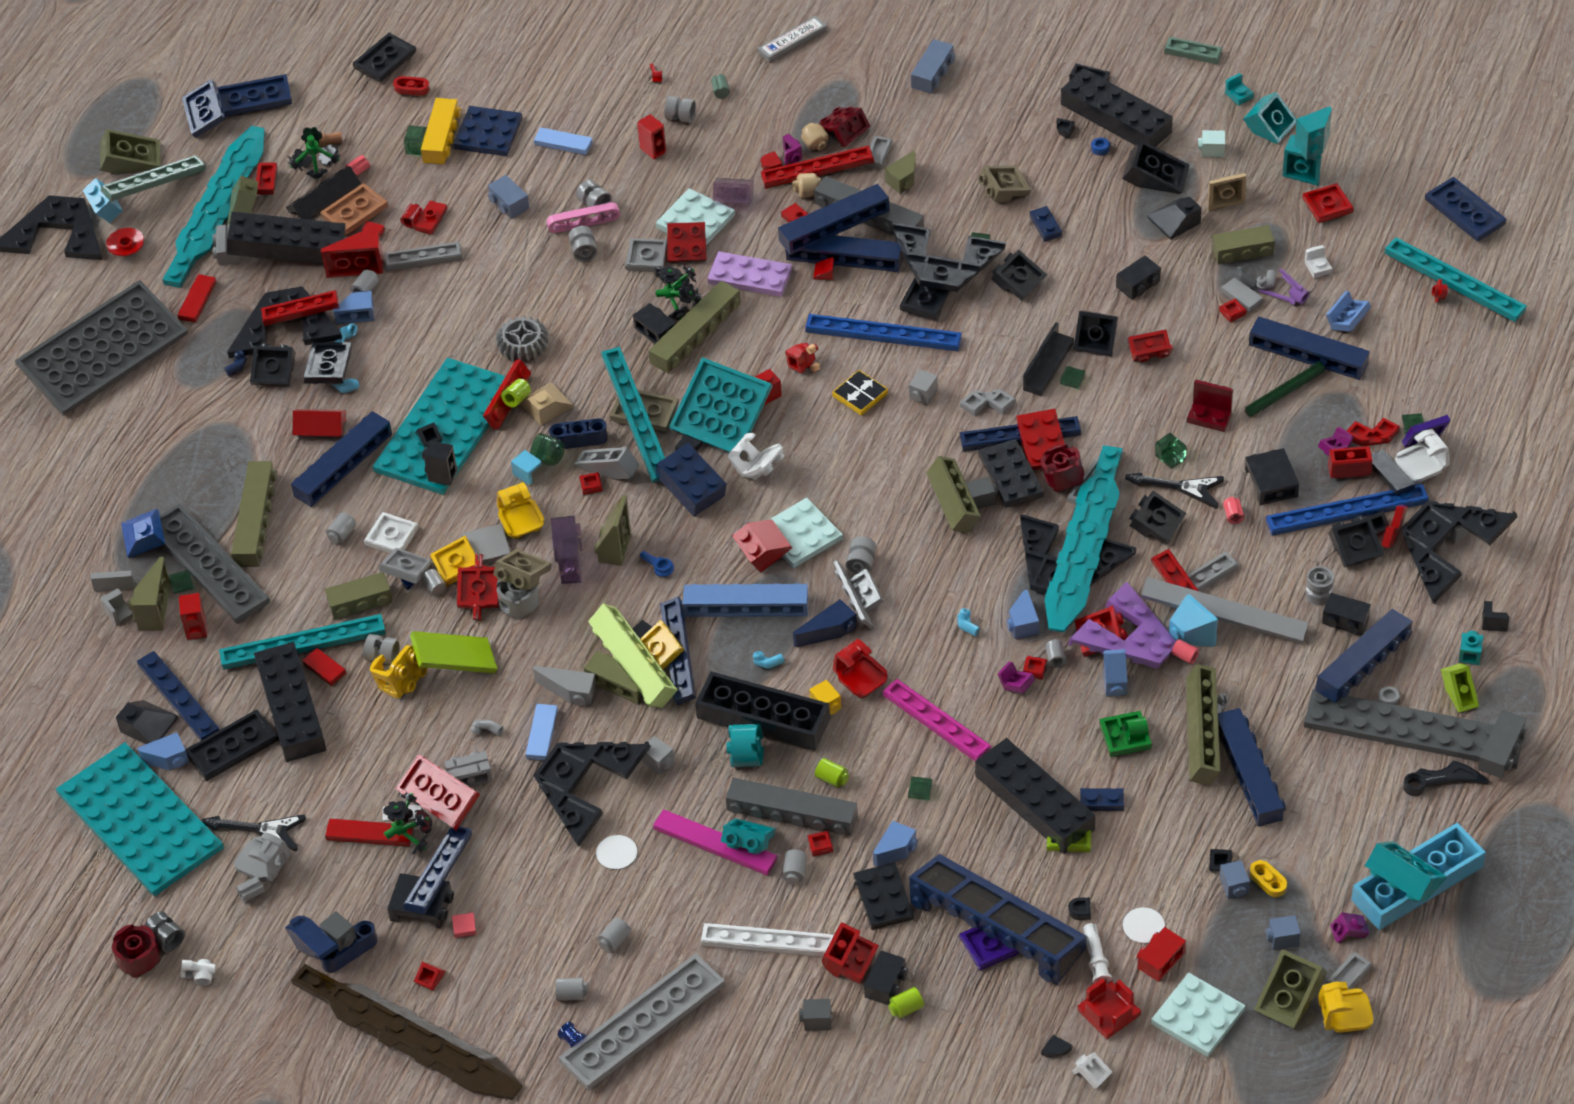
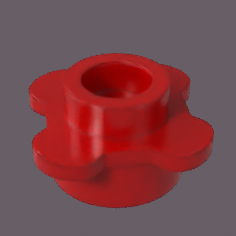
[1431,279,1448,303]

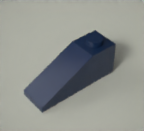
[793,599,857,647]
[285,915,339,960]

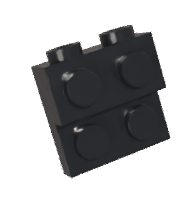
[991,250,1047,301]
[250,344,296,387]
[1129,491,1186,545]
[1328,516,1384,568]

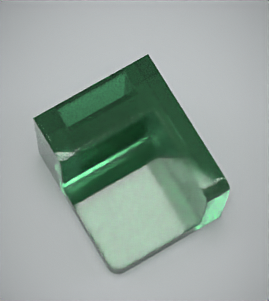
[403,125,427,156]
[1155,433,1187,469]

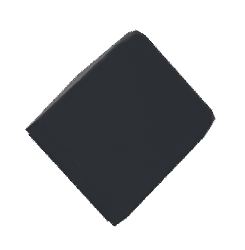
[415,422,443,448]
[1366,511,1389,535]
[1209,849,1232,871]

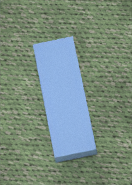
[534,127,593,155]
[525,704,558,760]

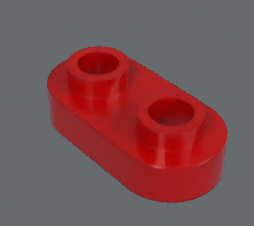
[393,76,430,96]

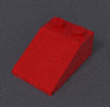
[321,231,384,278]

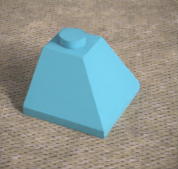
[1169,594,1218,647]

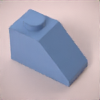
[333,291,374,325]
[1006,590,1039,639]
[1103,649,1127,696]
[138,732,189,771]
[873,821,918,867]

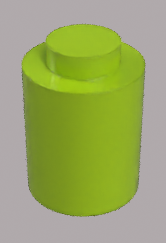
[502,379,531,407]
[814,758,849,788]
[888,987,924,1019]

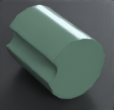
[711,74,730,98]

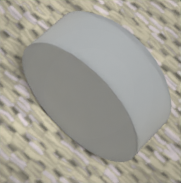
[1378,687,1400,705]

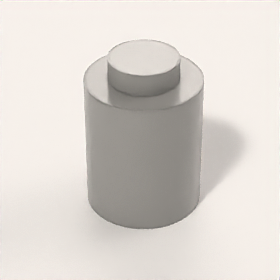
[350,270,379,293]
[326,512,356,544]
[782,849,807,885]
[598,917,631,952]
[556,978,588,1001]

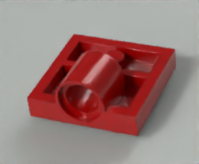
[667,222,707,262]

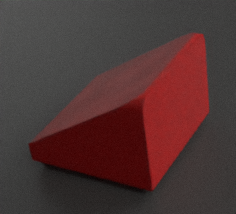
[813,257,834,280]
[414,961,446,990]

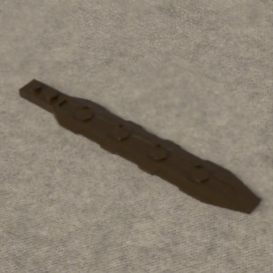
[292,964,522,1100]

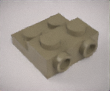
[978,166,1031,202]
[493,549,552,590]

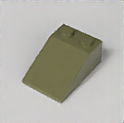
[100,129,161,174]
[595,495,632,565]
[129,557,171,631]
[1254,949,1328,1029]

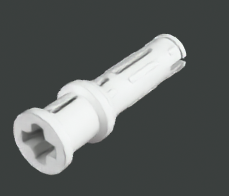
[1083,923,1113,985]

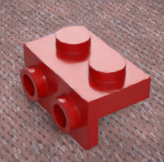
[1127,329,1173,362]

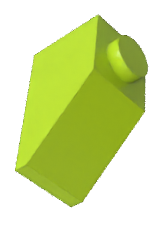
[1440,663,1479,712]

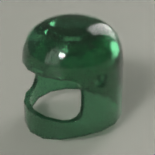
[530,433,565,466]

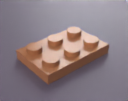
[320,183,388,236]

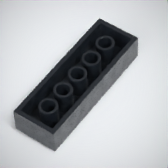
[1061,68,1173,147]
[227,211,346,265]
[254,642,327,762]
[695,671,830,751]
[975,738,1095,854]

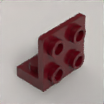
[819,106,871,147]
[1186,380,1233,432]

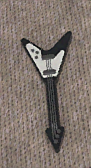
[1125,473,1224,509]
[202,814,306,851]

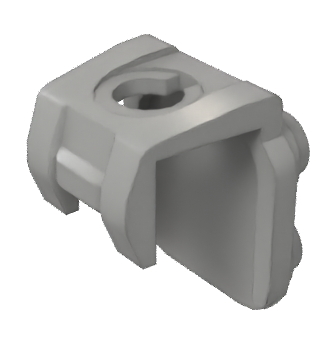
[234,832,291,882]

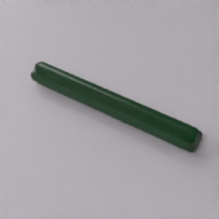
[1245,362,1325,417]

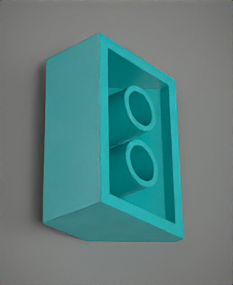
[1364,841,1448,902]

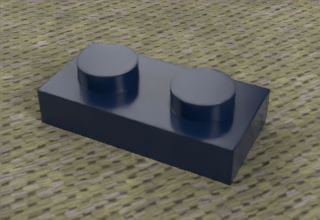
[1030,206,1062,242]
[1080,788,1124,811]

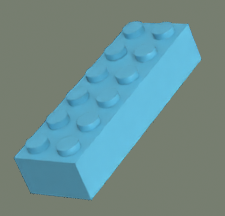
[1351,823,1486,930]

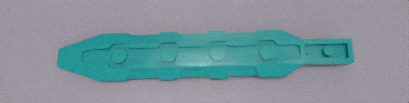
[162,126,265,288]
[1045,445,1123,633]

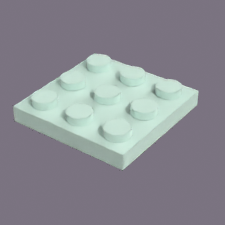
[656,189,735,245]
[771,498,843,569]
[1151,972,1245,1057]

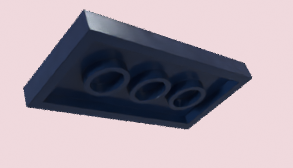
[217,74,293,117]
[1425,177,1507,242]

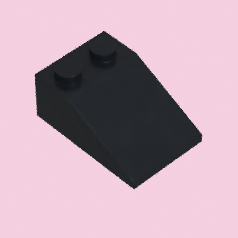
[1122,139,1190,194]

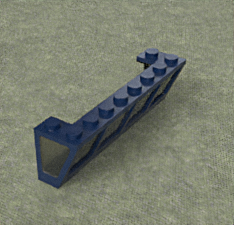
[909,854,1087,985]

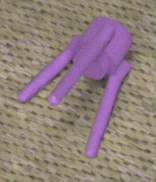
[1259,269,1310,305]

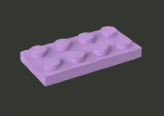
[707,251,792,297]

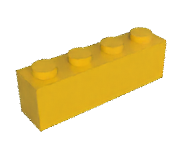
[421,98,461,164]

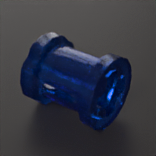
[557,1021,586,1048]

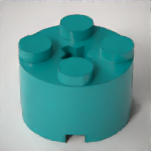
[726,724,764,767]

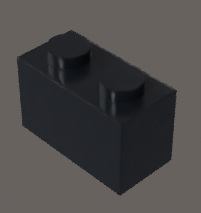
[1116,255,1161,300]
[633,303,676,344]
[422,441,458,486]
[1322,593,1371,635]
[864,950,908,1005]

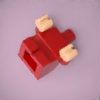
[785,342,820,373]

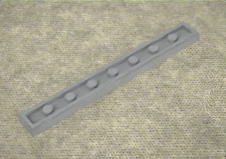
[1141,577,1308,644]

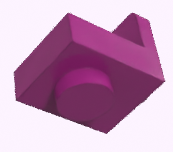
[783,133,802,165]
[1318,427,1354,456]
[997,661,1035,693]
[1330,912,1370,943]

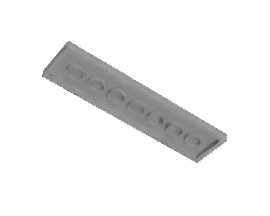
[559,953,725,1090]

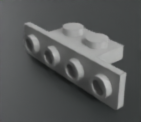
[834,560,884,630]

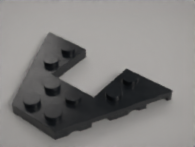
[0,195,102,260]
[892,223,1006,292]
[227,286,343,358]
[1400,501,1518,604]
[1020,514,1136,594]
[533,741,651,847]

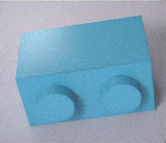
[83,178,123,223]

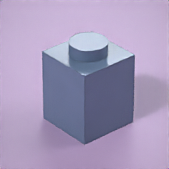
[1219,860,1250,899]
[1265,915,1301,950]

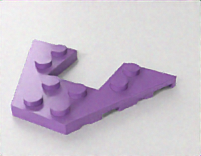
[1068,582,1176,669]

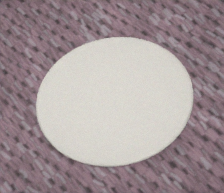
[596,835,637,869]
[1123,908,1165,943]

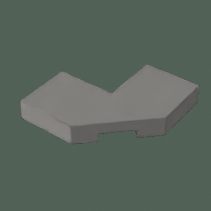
[960,389,1016,416]

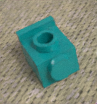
[1458,631,1484,665]

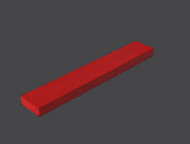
[760,145,874,189]

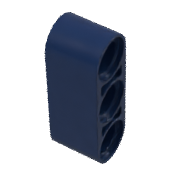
[549,418,608,450]
[320,920,377,973]

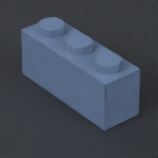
[911,39,956,94]

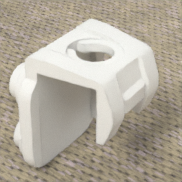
[1395,429,1450,484]
[728,433,785,480]

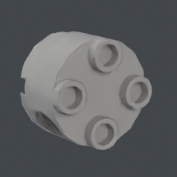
[496,580,540,619]

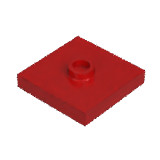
[1302,183,1354,223]

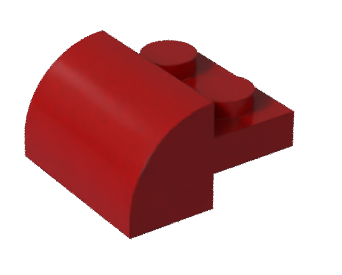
[822,922,879,984]

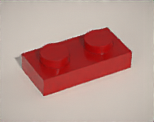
[256,163,278,195]

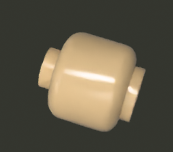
[801,123,829,151]
[793,173,821,198]

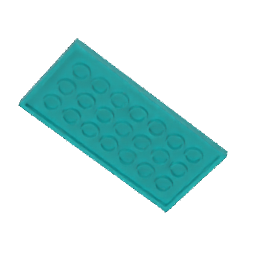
[372,357,506,495]
[56,742,224,896]

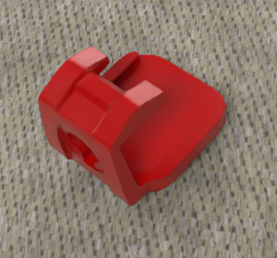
[833,639,888,698]

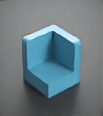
[511,450,541,485]

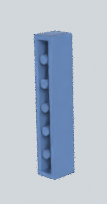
[683,583,808,617]

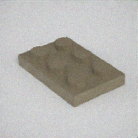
[610,390,679,432]

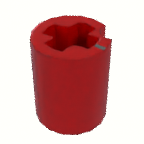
[400,203,423,228]

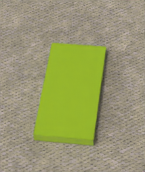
[410,631,497,673]

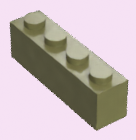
[926,456,981,533]

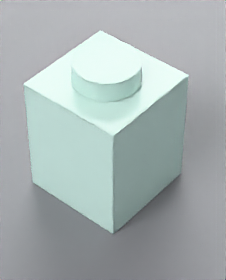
[1198,130,1225,157]

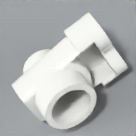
[181,959,215,986]

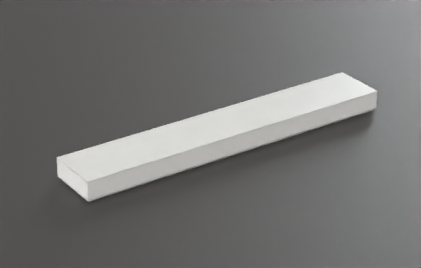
[701,923,834,957]

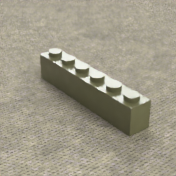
[648,280,741,373]
[231,461,277,567]
[1186,664,1220,786]

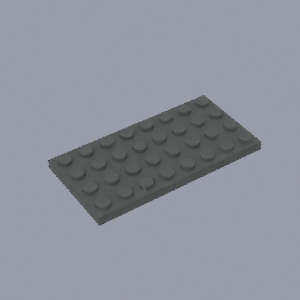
[15,280,188,416]

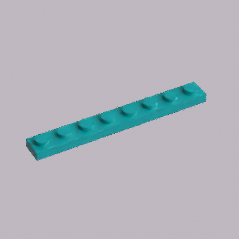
[1384,237,1527,322]
[601,347,665,483]
[219,614,386,670]

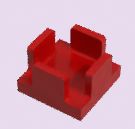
[1077,978,1141,1040]

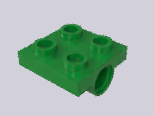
[1099,711,1152,757]

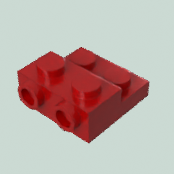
[1074,606,1128,657]

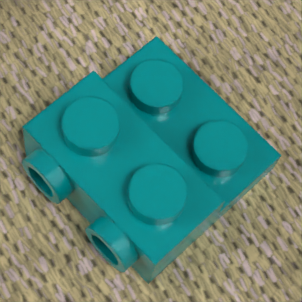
[721,818,776,854]

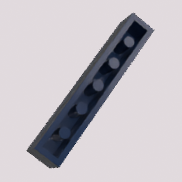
[778,184,890,255]
[785,235,903,272]
[1249,316,1370,380]
[291,411,392,507]
[1315,608,1413,703]
[1218,708,1286,827]

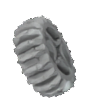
[496,316,549,362]

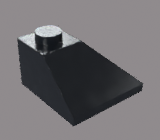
[1147,197,1202,240]
[1073,310,1118,356]
[116,700,178,744]

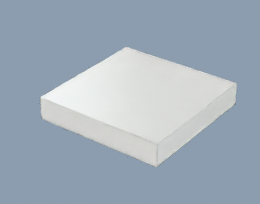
[364,512,419,553]

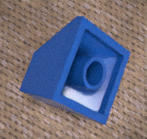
[121,509,165,558]

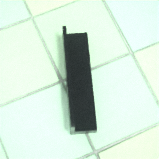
[286,166,361,220]
[1023,322,1074,396]

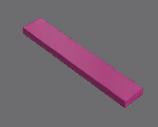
[883,679,992,761]
[653,809,778,876]

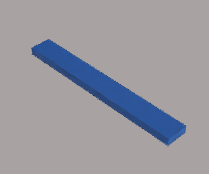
[805,314,962,351]
[1266,484,1429,535]

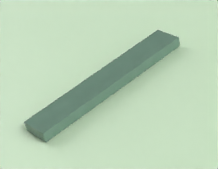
[100,155,206,201]

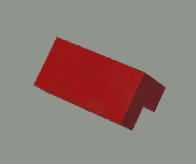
[292,409,346,436]

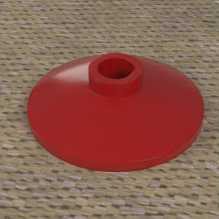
[106,228,144,256]

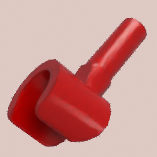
[649,63,662,82]

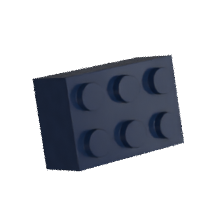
[656,443,726,517]

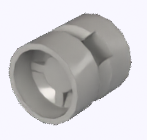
[664,96,696,123]
[576,179,612,207]
[569,226,598,262]
[845,536,877,575]
[1305,566,1334,605]
[363,634,400,665]

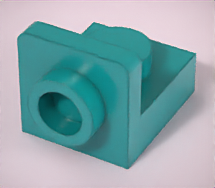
[1225,73,1254,106]

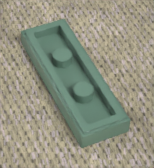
[1164,37,1223,64]

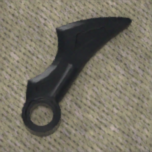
[1403,760,1489,796]

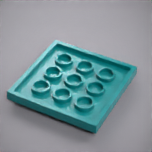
[669,357,773,455]

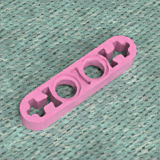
[547,202,620,233]

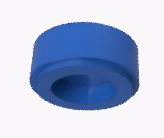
[1091,138,1110,156]

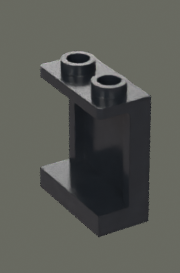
[1244,448,1299,505]
[387,873,454,929]

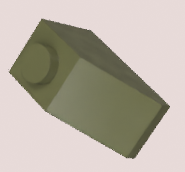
[885,151,916,194]

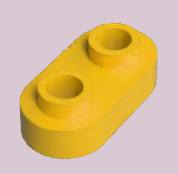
[1249,860,1287,897]

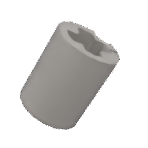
[422,569,447,596]
[1045,639,1066,668]
[236,876,265,903]

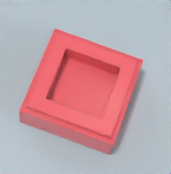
[452,913,476,938]

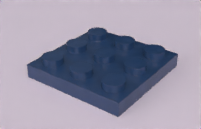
[453,106,523,156]

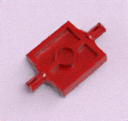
[457,554,499,621]

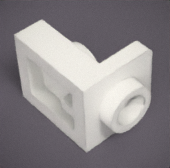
[1305,245,1332,279]
[1072,1052,1112,1089]

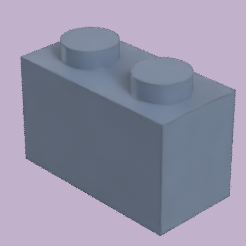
[488,175,529,219]

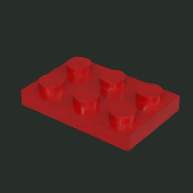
[1016,408,1065,470]

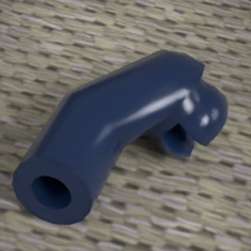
[224,350,247,376]

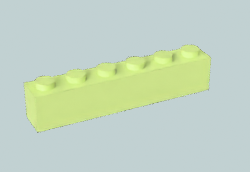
[588,603,678,708]

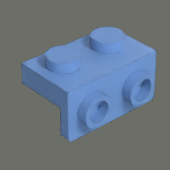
[1326,291,1371,331]

